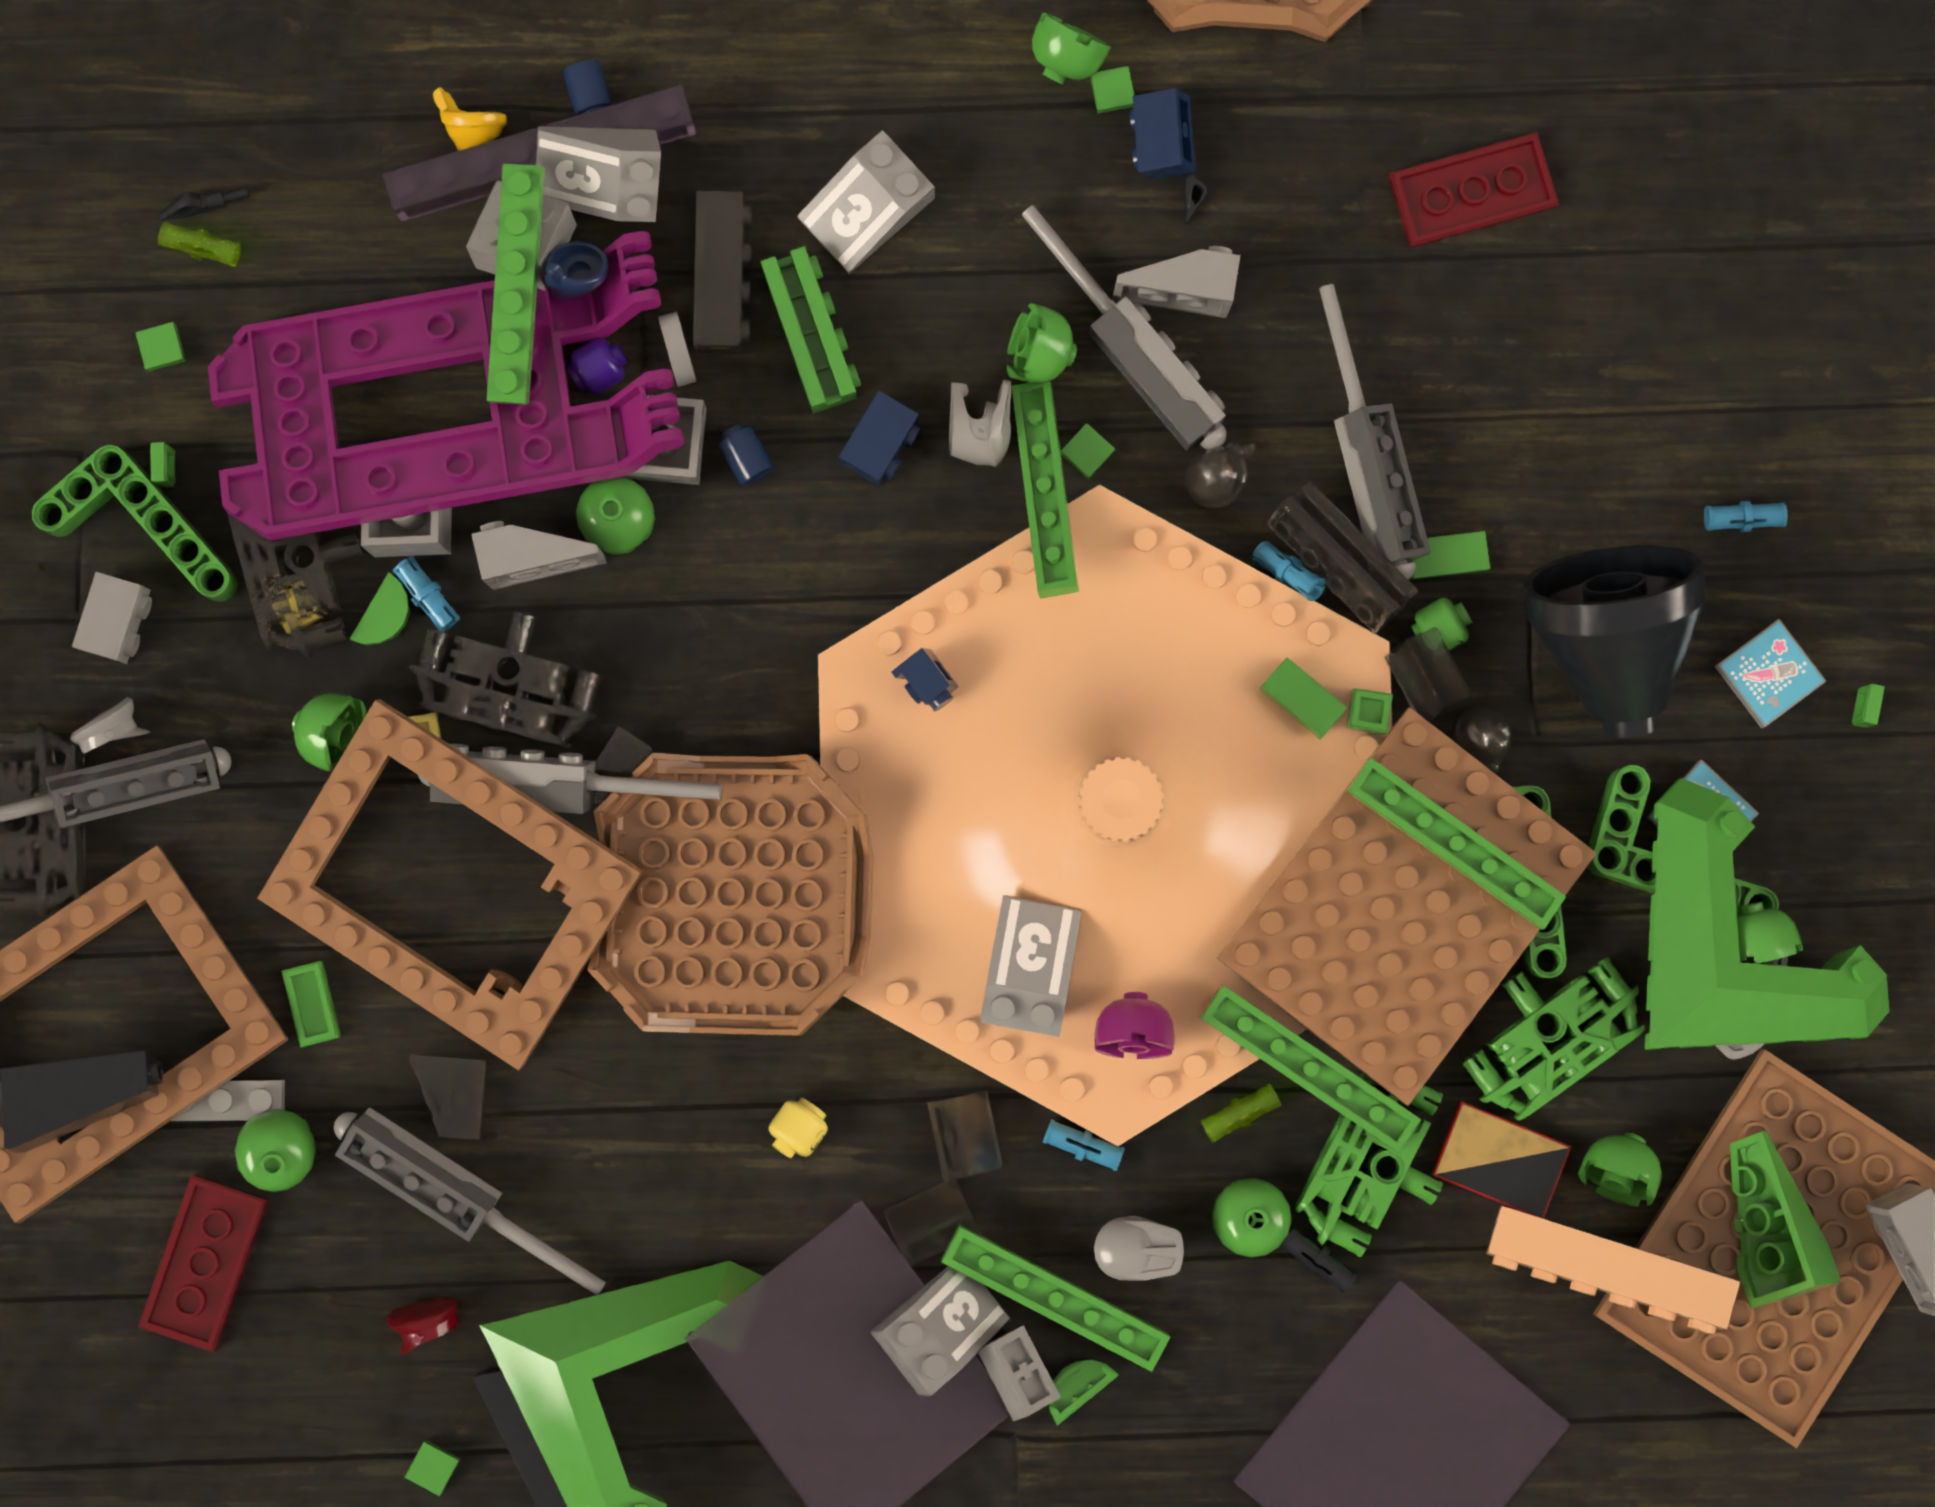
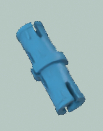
[1704,501,1788,532]
[1252,541,1326,601]
[393,556,460,633]
[1042,1119,1125,1171]

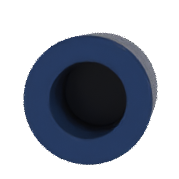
[562,60,613,123]
[718,424,775,487]

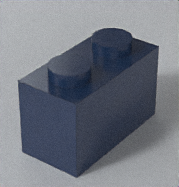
[1130,88,1195,180]
[839,391,922,487]

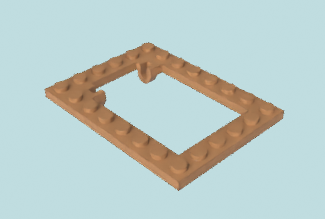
[257,699,644,1071]
[0,845,289,1224]

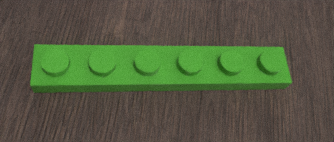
[487,164,545,405]
[1011,382,1079,599]
[1346,757,1566,930]
[1199,984,1421,1152]
[941,1224,1170,1372]

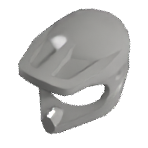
[949,380,1011,467]
[1094,1216,1184,1281]

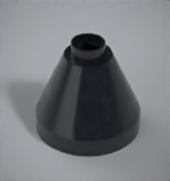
[1524,545,1707,738]

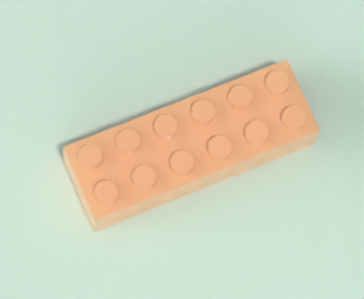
[1486,1206,1740,1334]

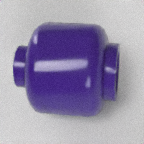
[567,337,628,395]

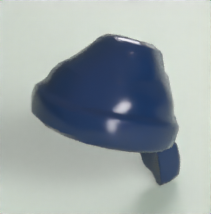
[545,241,609,300]

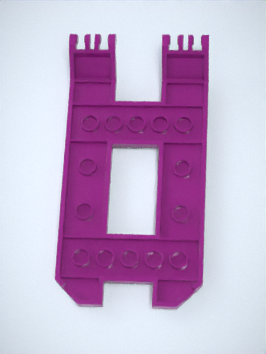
[208,231,684,541]

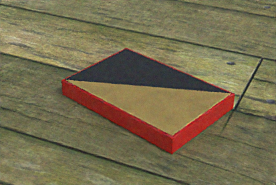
[1431,1101,1572,1219]

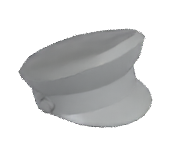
[70,697,150,754]

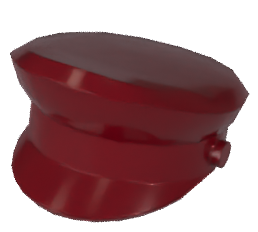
[386,1297,460,1355]

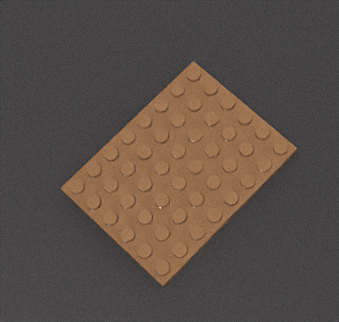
[1217,707,1597,1106]
[1593,1049,1935,1448]

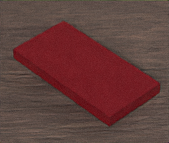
[1388,132,1559,249]
[138,1174,269,1352]

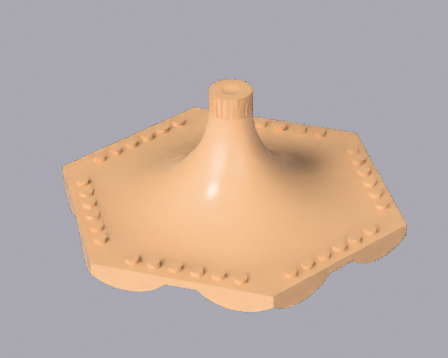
[818,485,1392,1146]

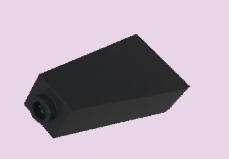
[0,1051,163,1153]
[474,1368,567,1507]

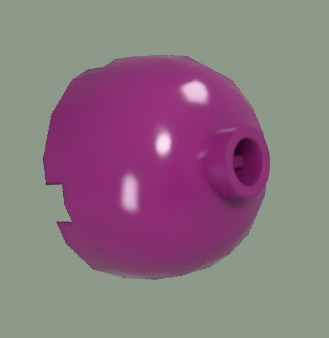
[1094,992,1175,1059]

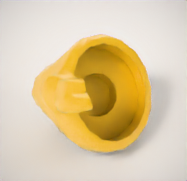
[433,87,507,154]

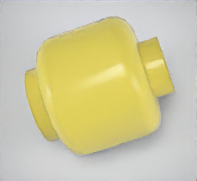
[769,1097,828,1159]

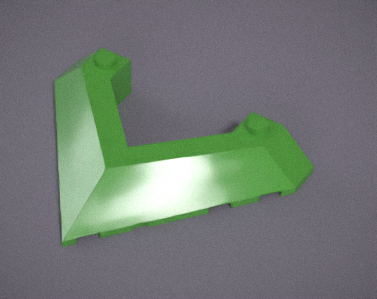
[1645,778,1889,1050]
[479,1260,765,1507]

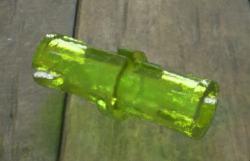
[158,221,241,267]
[1200,1083,1282,1143]

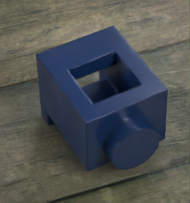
[891,648,959,712]

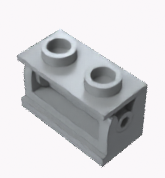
[72,572,152,664]
[978,1325,1061,1421]

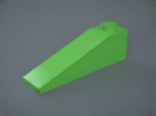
[1730,1131,1841,1309]

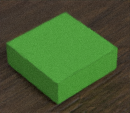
[1090,66,1134,114]
[135,322,186,372]
[1061,423,1115,479]
[150,442,176,488]
[1852,684,1885,728]
[1346,688,1393,735]
[404,1440,461,1496]

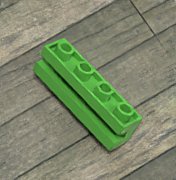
[761,246,861,414]

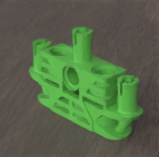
[1461,957,1645,1121]
[1295,1073,1443,1257]

